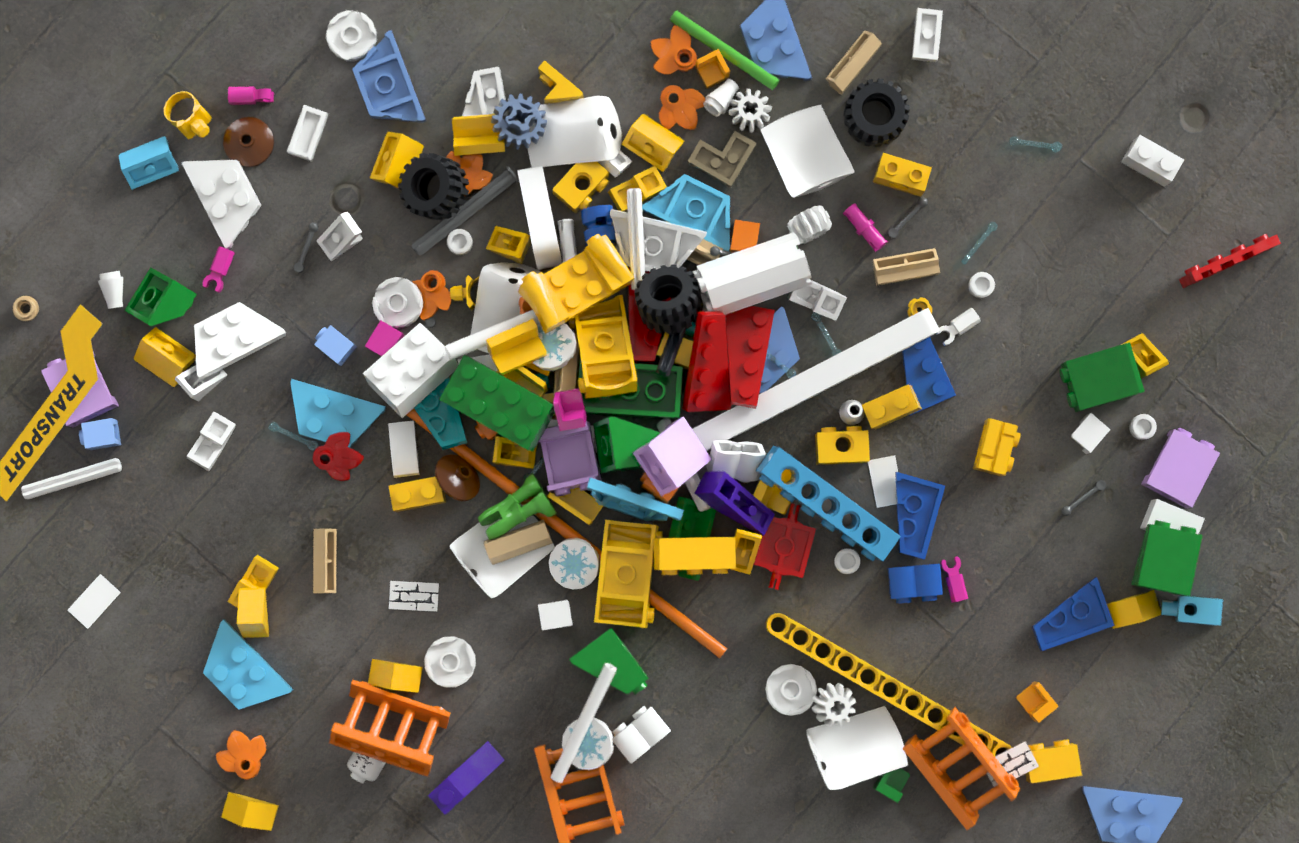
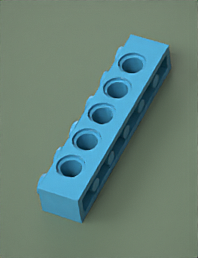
[756,446,901,561]

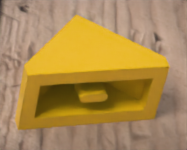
[486,226,531,264]
[1121,333,1169,378]
[493,437,537,469]
[731,529,762,575]
[237,587,269,638]
[1107,590,1161,629]
[368,659,423,693]
[221,792,279,831]

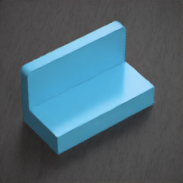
[119,136,179,189]

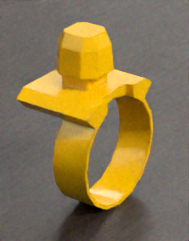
[164,91,212,139]
[450,275,480,311]

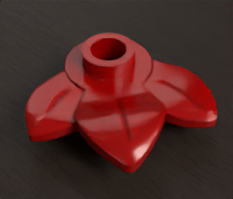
[312,432,364,481]

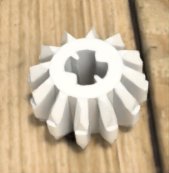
[728,88,772,132]
[787,206,832,244]
[812,683,856,727]

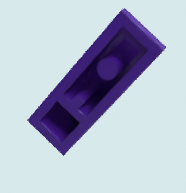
[695,471,775,536]
[428,741,505,815]

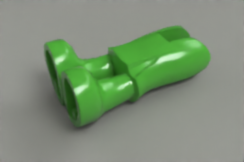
[478,473,557,540]

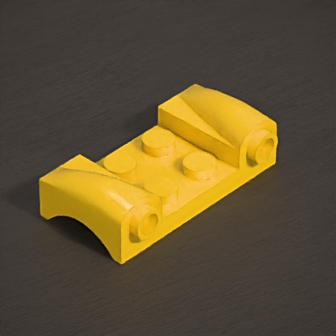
[518,234,634,334]
[568,295,637,398]
[594,520,663,628]

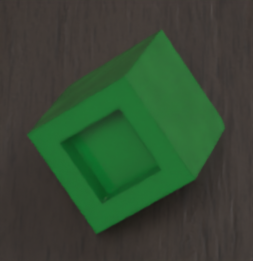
[873,768,910,803]

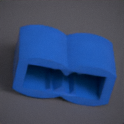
[887,564,943,603]

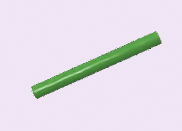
[670,11,779,90]

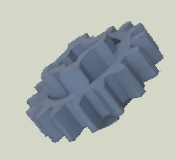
[491,94,547,149]

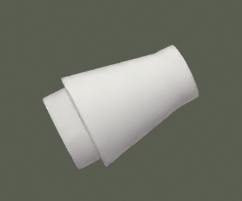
[703,79,739,117]
[98,271,123,309]
[839,400,865,425]

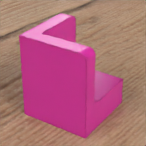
[365,320,405,356]
[553,389,587,431]

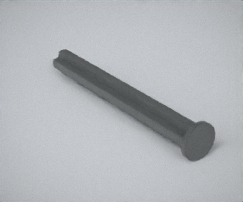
[411,165,520,256]

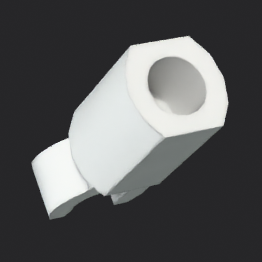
[936,308,981,346]

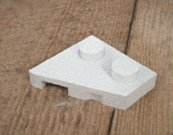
[462,66,509,118]

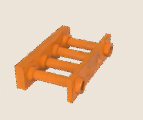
[329,680,450,777]
[902,707,1020,830]
[534,744,625,843]

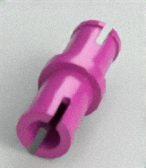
[843,203,888,252]

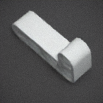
[517,166,562,270]

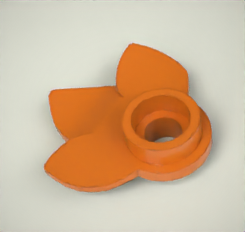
[651,25,697,75]
[659,85,706,130]
[446,151,493,196]
[412,270,452,320]
[216,730,266,779]

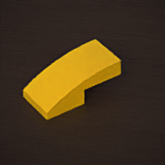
[608,166,667,212]
[227,555,279,608]

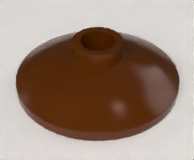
[223,117,274,167]
[435,454,480,501]

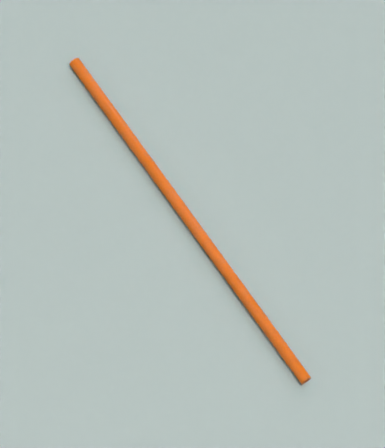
[406,408,727,659]

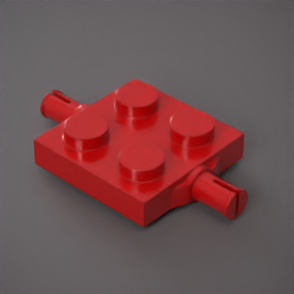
[753,503,816,590]

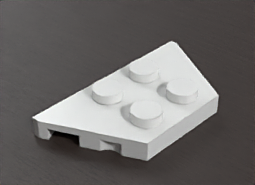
[182,160,261,249]
[610,209,707,272]
[194,302,286,381]

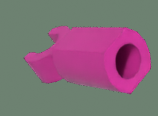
[228,87,274,105]
[203,246,235,293]
[940,556,968,603]

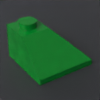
[124,267,196,326]

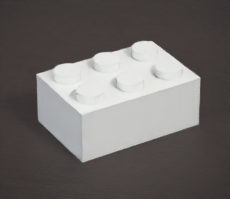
[363,323,458,418]

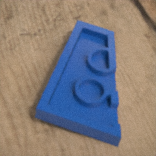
[902,337,956,416]
[895,472,945,560]
[1032,577,1115,651]

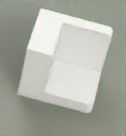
[1071,413,1110,454]
[538,600,573,630]

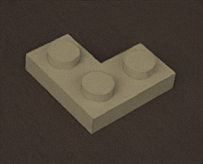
[687,131,757,188]

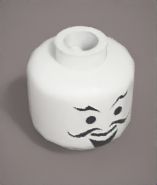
[347,752,386,783]

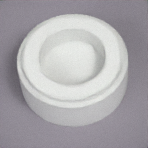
[447,229,473,255]
[968,272,995,298]
[1129,414,1157,440]
[834,549,860,574]

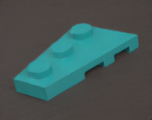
[414,377,467,450]

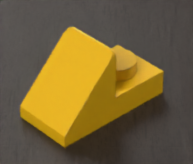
[538,60,584,104]

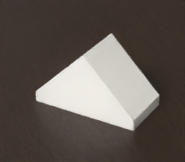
[175,365,227,401]

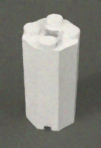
[692,232,812,315]

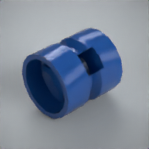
[581,205,617,246]

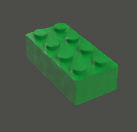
[439,355,555,452]
[578,360,682,420]

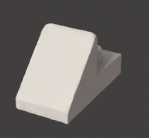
[317,211,362,261]

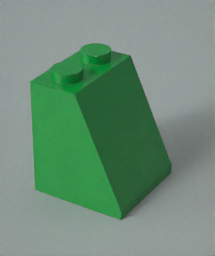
[1059,342,1145,412]
[593,417,660,474]
[1131,520,1203,596]
[569,628,649,695]

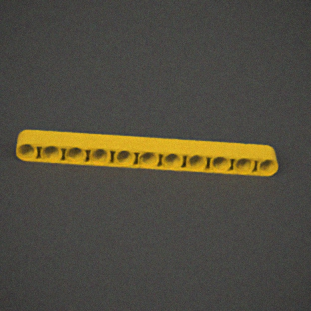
[766,613,1012,767]

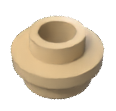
[13,296,39,321]

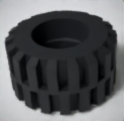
[844,78,910,147]
[398,153,469,221]
[634,264,703,334]

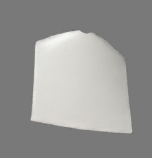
[528,96,622,167]
[760,105,855,198]
[471,263,543,353]
[450,504,555,598]
[807,706,908,790]

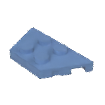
[740,0,812,81]
[352,30,426,123]
[728,306,800,394]
[1081,786,1183,843]

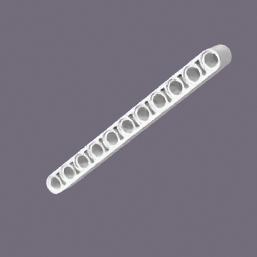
[692,308,940,451]

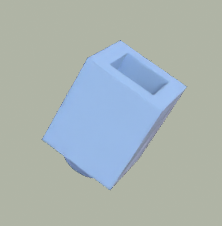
[314,325,357,366]
[79,418,121,450]

